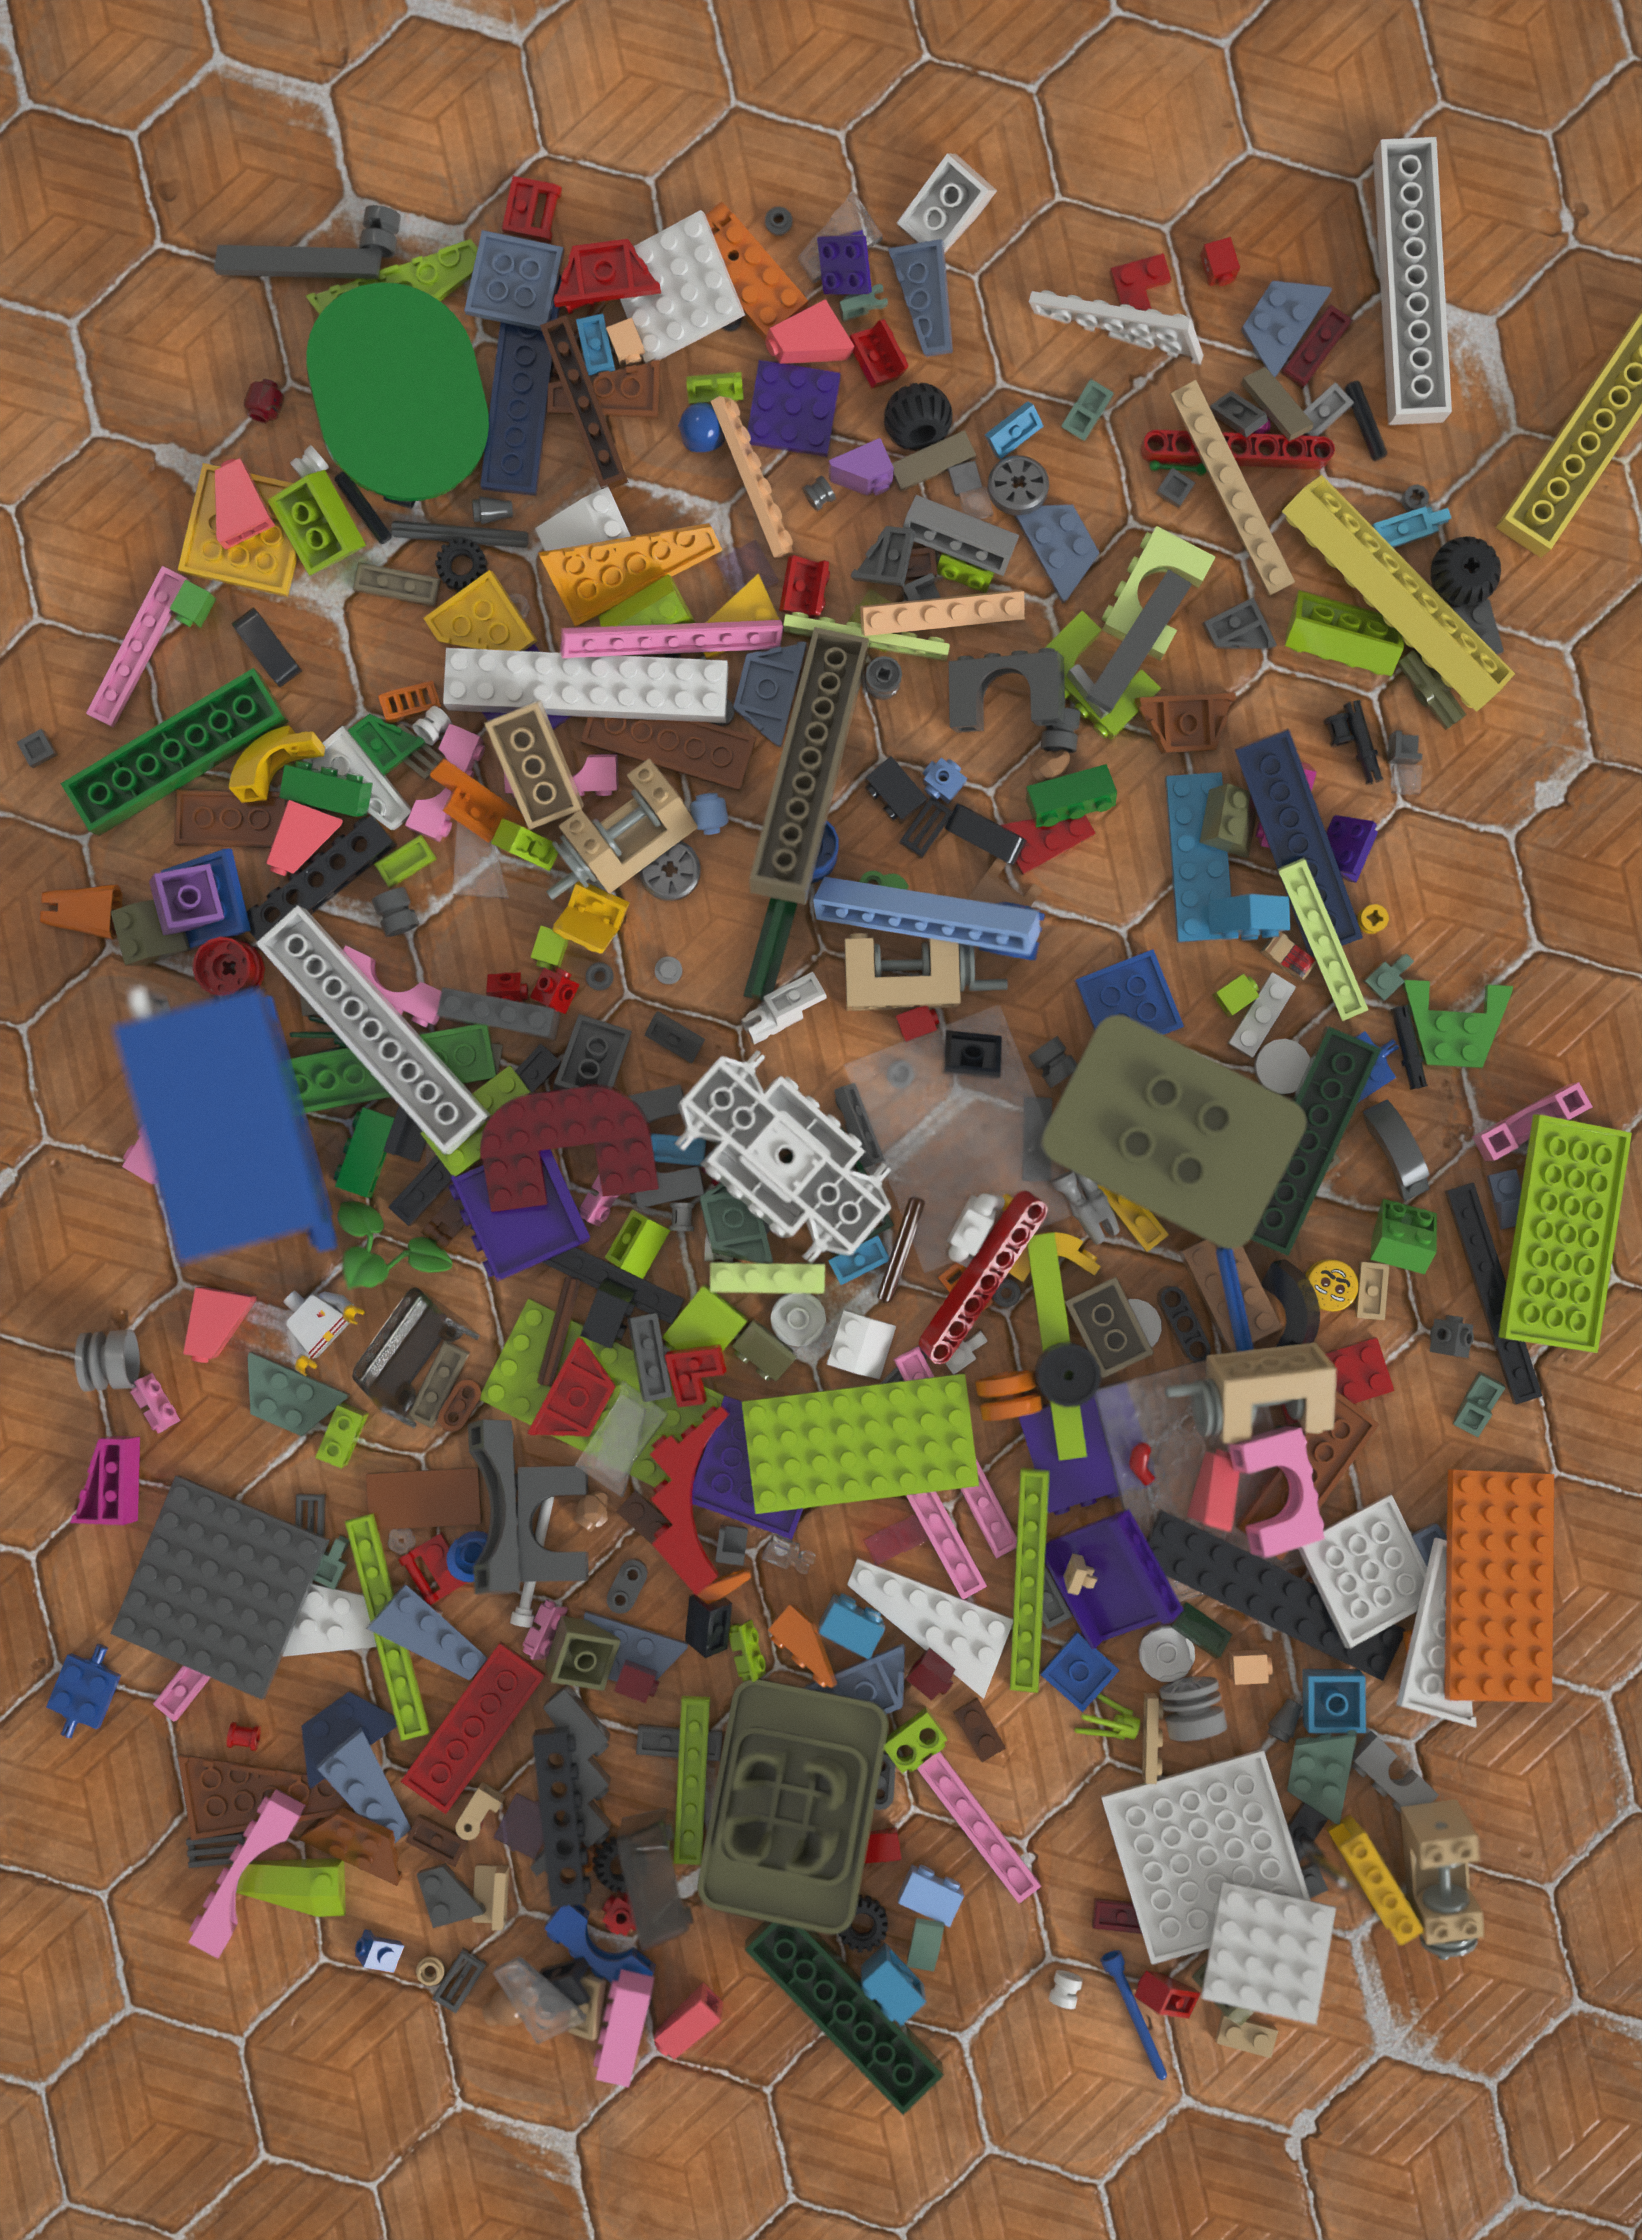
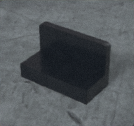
[383,1104,427,1162]
[685,1594,732,1658]
[530,1957,591,2014]

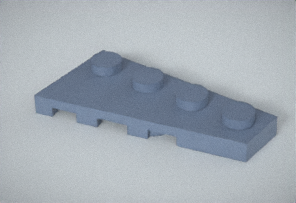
[366,1584,488,1681]

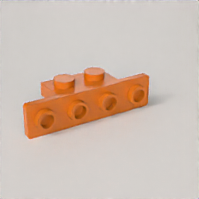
[430,759,531,843]

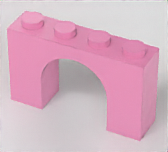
[1228,1426,1324,1558]

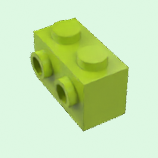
[605,1209,670,1279]

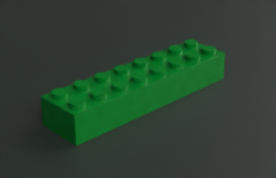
[60,668,289,836]

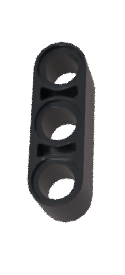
[231,607,302,688]
[944,803,1027,865]
[1157,1286,1211,1362]

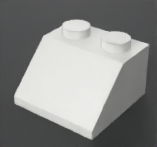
[827,1309,896,1379]

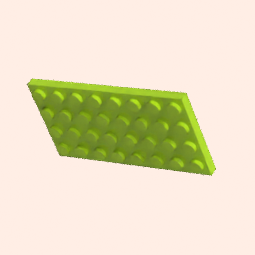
[1499,1114,1632,1353]
[480,1298,725,1487]
[742,1373,979,1514]

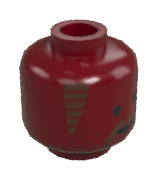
[244,379,284,424]

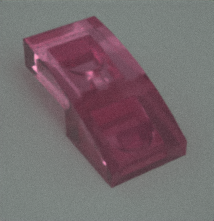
[863,1514,929,1565]

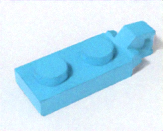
[1371,506,1451,548]

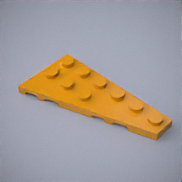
[538,523,722,627]

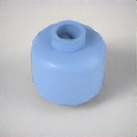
[690,793,728,835]

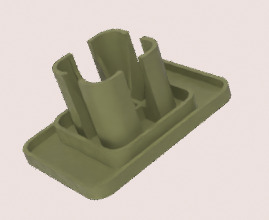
[1041,1015,1306,1249]
[698,1679,889,1934]

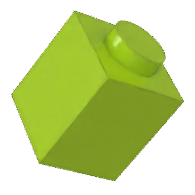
[531,926,569,970]
[1212,974,1260,1017]

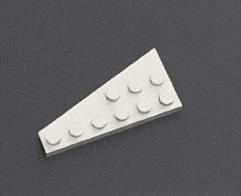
[1029,290,1203,365]
[282,1582,443,1657]

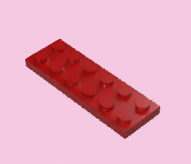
[400,1642,546,1814]

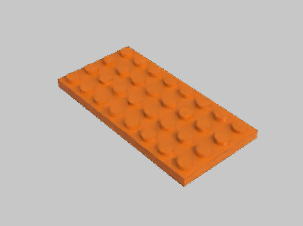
[1444,1469,1554,1702]

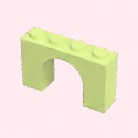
[1101,526,1215,660]
[710,1261,825,1293]

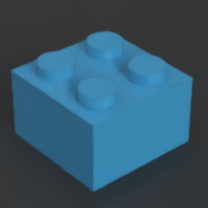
[1208,894,1290,941]
[818,1593,885,1660]
[1302,1669,1366,1733]
[861,1943,926,2026]

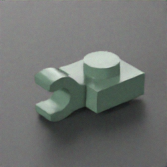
[839,284,888,322]
[1363,953,1414,1001]
[314,1535,350,1590]

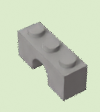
[1351,1731,1439,1813]

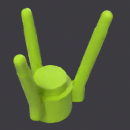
[1074,1693,1140,1740]

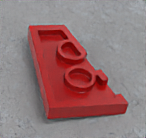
[1001,815,1096,875]

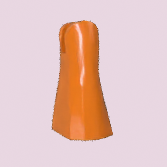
[40,884,123,940]

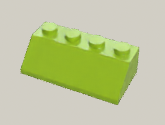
[1285,590,1404,676]

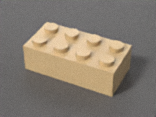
[484,700,584,830]

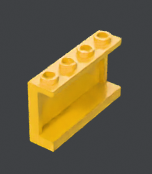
[1326,1815,1424,1945]

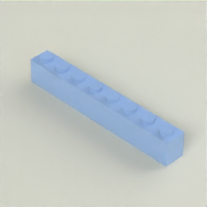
[813,877,1040,955]

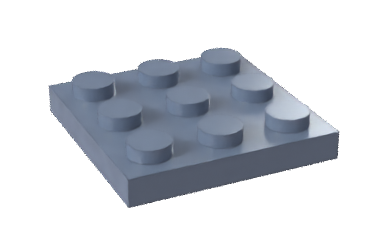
[464,230,565,331]

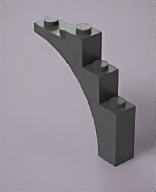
[530,1685,611,1876]

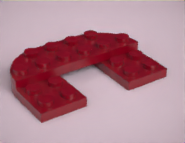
[480,1084,659,1212]

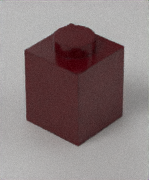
[906,1648,955,1701]
[614,1659,660,1703]

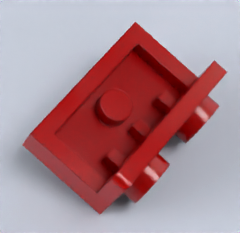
[849,319,909,389]
[779,555,830,619]

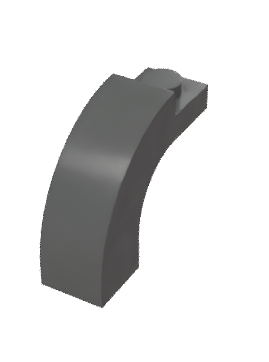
[1362,1099,1430,1201]

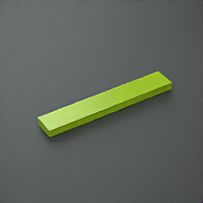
[673,1696,710,1865]

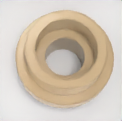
[416,1956,445,1986]

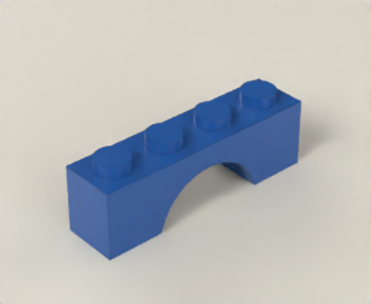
[544,1904,656,1983]

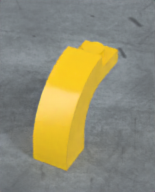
[228,726,326,803]
[1008,1232,1101,1282]

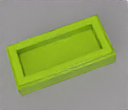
[374,835,437,888]

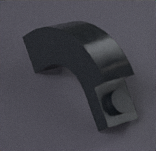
[1261,1259,1320,1347]

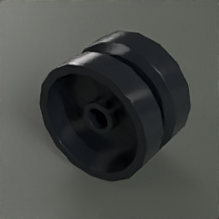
[1035,1342,1101,1407]

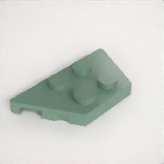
[700,1182,773,1264]
[248,1352,350,1436]
[1287,1730,1357,1824]

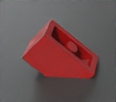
[1134,1970,1201,2019]

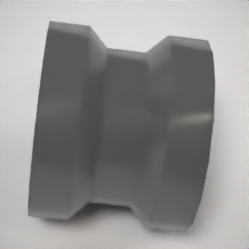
[802,475,836,511]

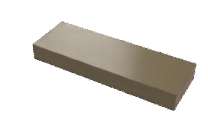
[1241,367,1314,441]
[892,430,976,492]
[353,562,441,607]
[407,1340,470,1428]

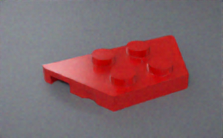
[554,239,661,307]
[527,1337,616,1437]

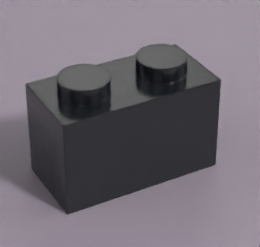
[865,756,927,824]
[580,1278,636,1349]

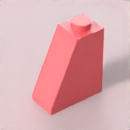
[766,299,854,364]
[215,458,276,550]
[265,800,343,876]
[183,1286,257,1363]
[1187,1449,1239,1532]
[654,1982,723,2060]

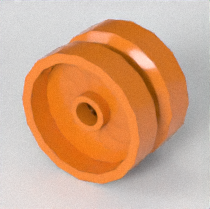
[975,1370,1043,1421]

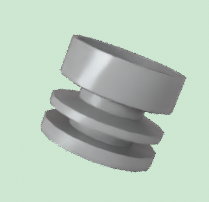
[75,1329,140,1392]
[1159,1677,1228,1741]

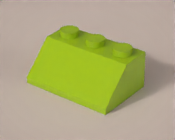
[267,470,366,576]
[599,574,695,657]

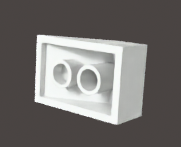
[897,153,997,252]
[535,487,631,551]

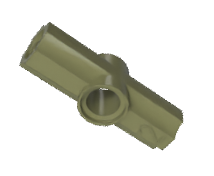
[1397,649,1467,730]

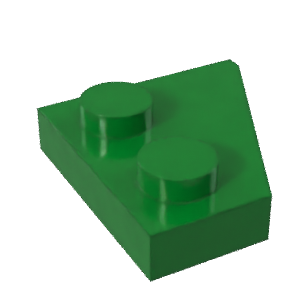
[348,714,426,776]

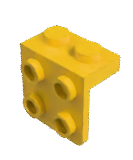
[552,880,630,953]

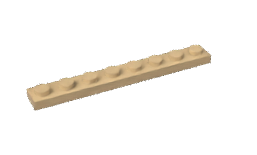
[1169,380,1295,596]

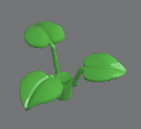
[337,1201,453,1289]

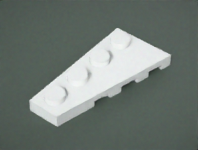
[302,726,412,830]

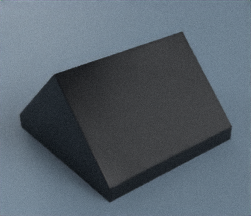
[942,1030,1002,1079]

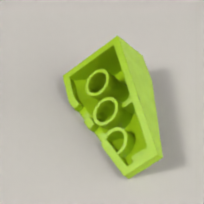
[231,1858,346,1917]

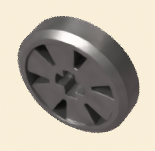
[987,456,1049,515]
[639,841,701,901]

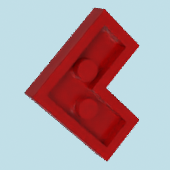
[1110,253,1171,311]
[665,1344,727,1407]

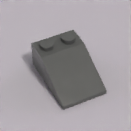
[553,1014,632,1090]

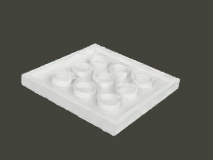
[620,210,745,364]
[1298,1495,1427,1648]
[1201,1881,1336,2025]

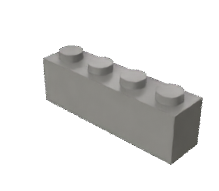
[903,495,1019,576]

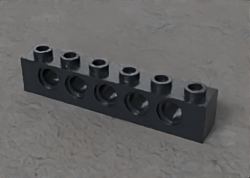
[247,815,397,942]
[532,1726,591,1908]

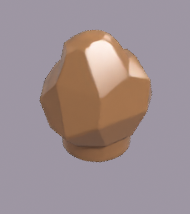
[1030,749,1070,782]
[573,1491,609,1532]

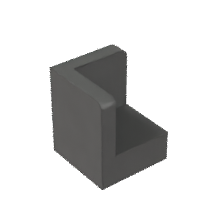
[901,573,941,601]
[1387,730,1423,765]
[716,1525,748,1565]

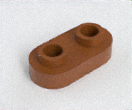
[438,1379,482,1432]

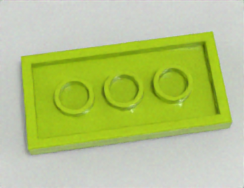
[421,1065,531,1177]

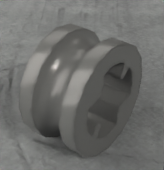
[1401,485,1429,512]

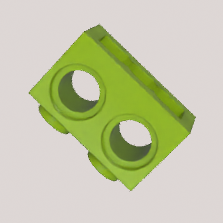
[491,818,559,871]
[315,1403,369,1468]
[885,1707,948,1774]

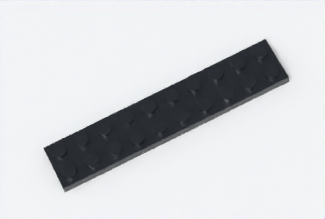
[1146,1510,1406,1681]

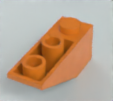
[768,1604,837,1688]

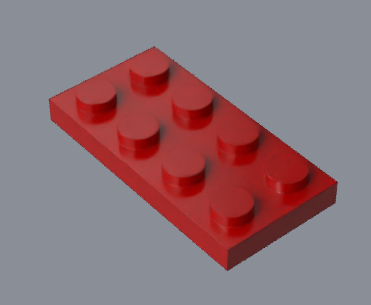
[1280,1337,1395,1425]

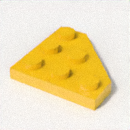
[423,570,537,651]

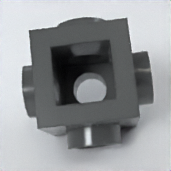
[1429,1315,1474,1358]

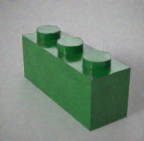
[279,760,373,817]
[1026,764,1117,828]
[334,1107,395,1198]

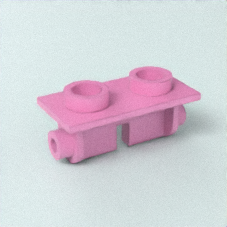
[579,1175,621,1227]
[130,1373,181,1434]
[523,1599,568,1660]

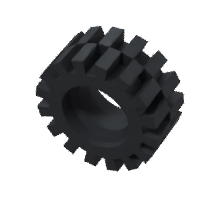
[435,538,488,592]
[592,1835,647,1893]
[838,1895,888,1953]

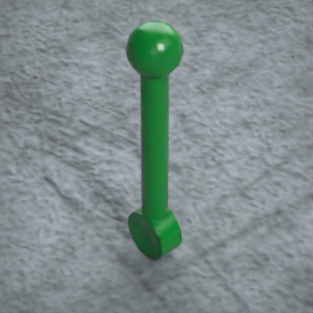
[1149,460,1207,476]

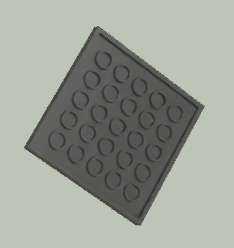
[110,1475,330,1699]

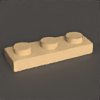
[1142,1693,1163,1784]

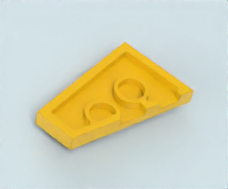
[703,573,779,660]

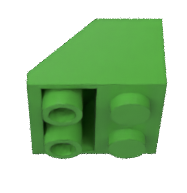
[1370,1199,1437,1274]

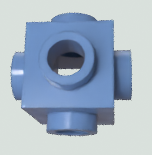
[922,758,967,804]

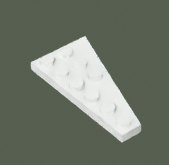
[1396,1538,1476,1727]
[847,1557,1013,1699]

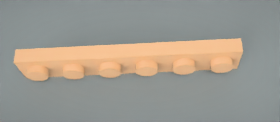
[711,396,794,558]
[860,590,1025,636]

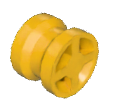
[1356,904,1389,934]

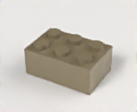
[1065,1277,1154,1378]

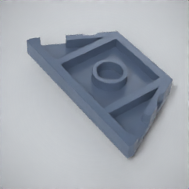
[1241,281,1332,378]
[1013,505,1099,604]
[733,641,807,748]
[584,1611,688,1682]
[805,1644,905,1714]

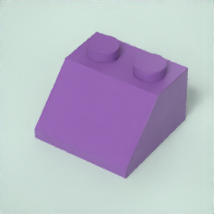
[829,438,894,496]
[149,864,224,936]

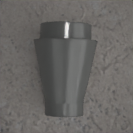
[472,496,513,525]
[1267,1698,1302,1743]

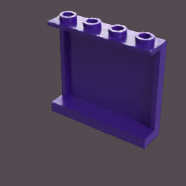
[448,1149,590,1282]
[1017,1381,1156,1515]
[1045,1509,1183,1650]

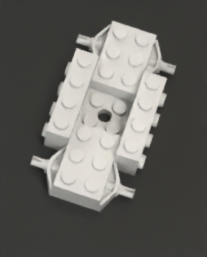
[675,1050,891,1264]

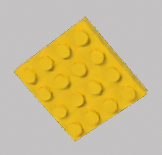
[178,463,298,597]

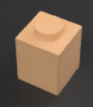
[606,317,645,368]
[1229,1650,1273,1685]

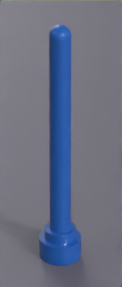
[1100,1950,1167,2080]

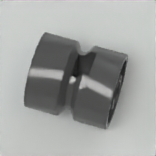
[359,205,401,258]
[865,656,902,700]
[1041,708,1081,753]
[371,887,420,937]
[1028,1036,1078,1088]

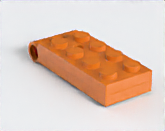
[706,202,808,342]

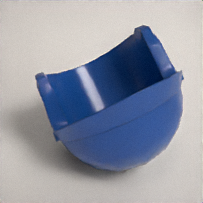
[678,403,725,452]
[446,1531,488,1582]

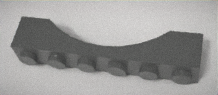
[468,1419,521,1595]

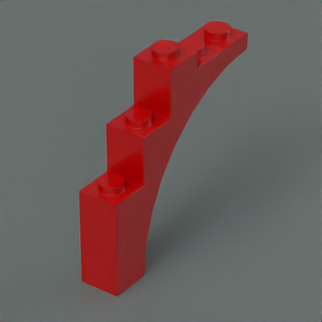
[650,1406,730,1596]

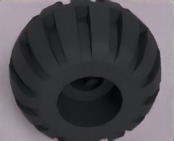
[884,383,952,451]
[1430,536,1501,607]

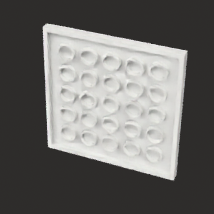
[1101,1749,1310,1964]

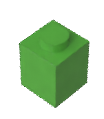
[170,579,217,628]

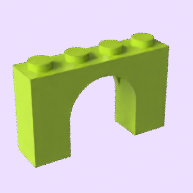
[1045,611,1161,740]

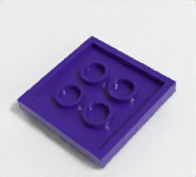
[748,360,841,457]

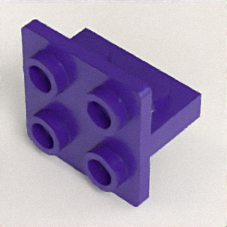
[817,230,872,294]
[1326,815,1378,883]

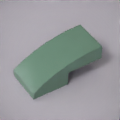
[1061,379,1114,442]
[1453,1371,1505,1437]
[906,1918,944,1971]

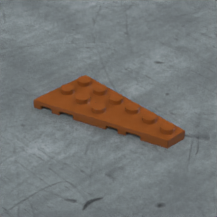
[178,1754,356,1841]

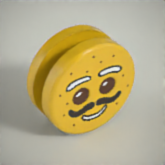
[1305,1259,1358,1312]

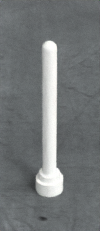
[510,1497,554,1627]

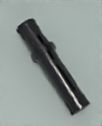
[1343,700,1384,785]
[1390,1005,1428,1090]

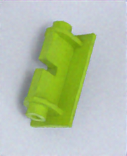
[686,372,744,404]
[937,553,994,593]
[729,1619,766,1682]

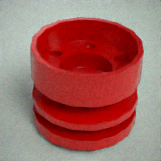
[192,937,265,997]

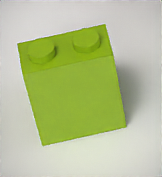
[662,1284,748,1352]

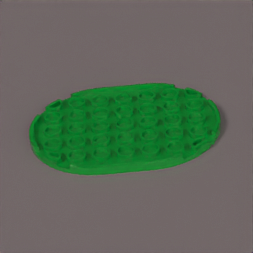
[306,283,489,501]

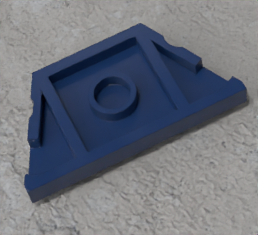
[301,1691,397,1788]

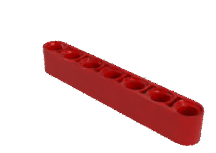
[1140,429,1335,469]
[919,1190,1047,1364]

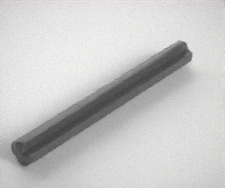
[391,521,529,548]

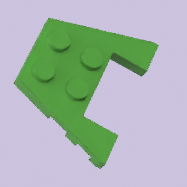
[1402,980,1513,1068]

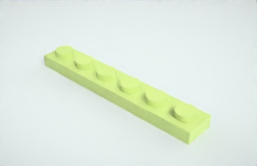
[784,612,950,661]
[1278,858,1368,1021]

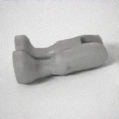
[1051,1171,1120,1245]

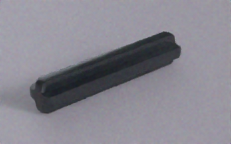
[1345,380,1388,461]
[334,471,392,545]

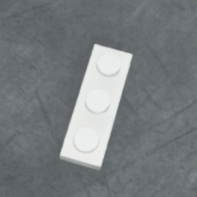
[1227,972,1296,1058]

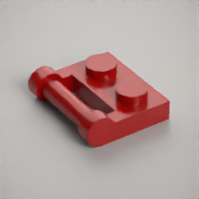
[502,176,562,244]
[397,1532,467,1606]

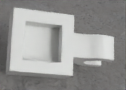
[945,1330,987,1374]

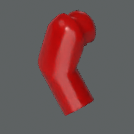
[1129,1442,1155,1486]

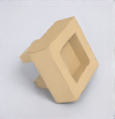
[1063,1553,1097,1595]

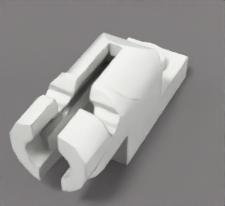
[741,972,827,1045]

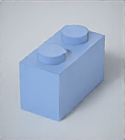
[897,1865,964,1927]

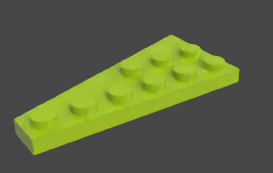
[305,239,478,315]

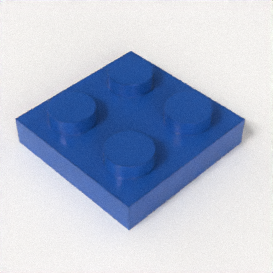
[1040,1631,1120,1712]

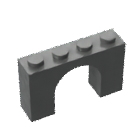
[949,648,1065,733]
[437,987,561,1041]
[628,1084,705,1208]
[514,1466,589,1582]

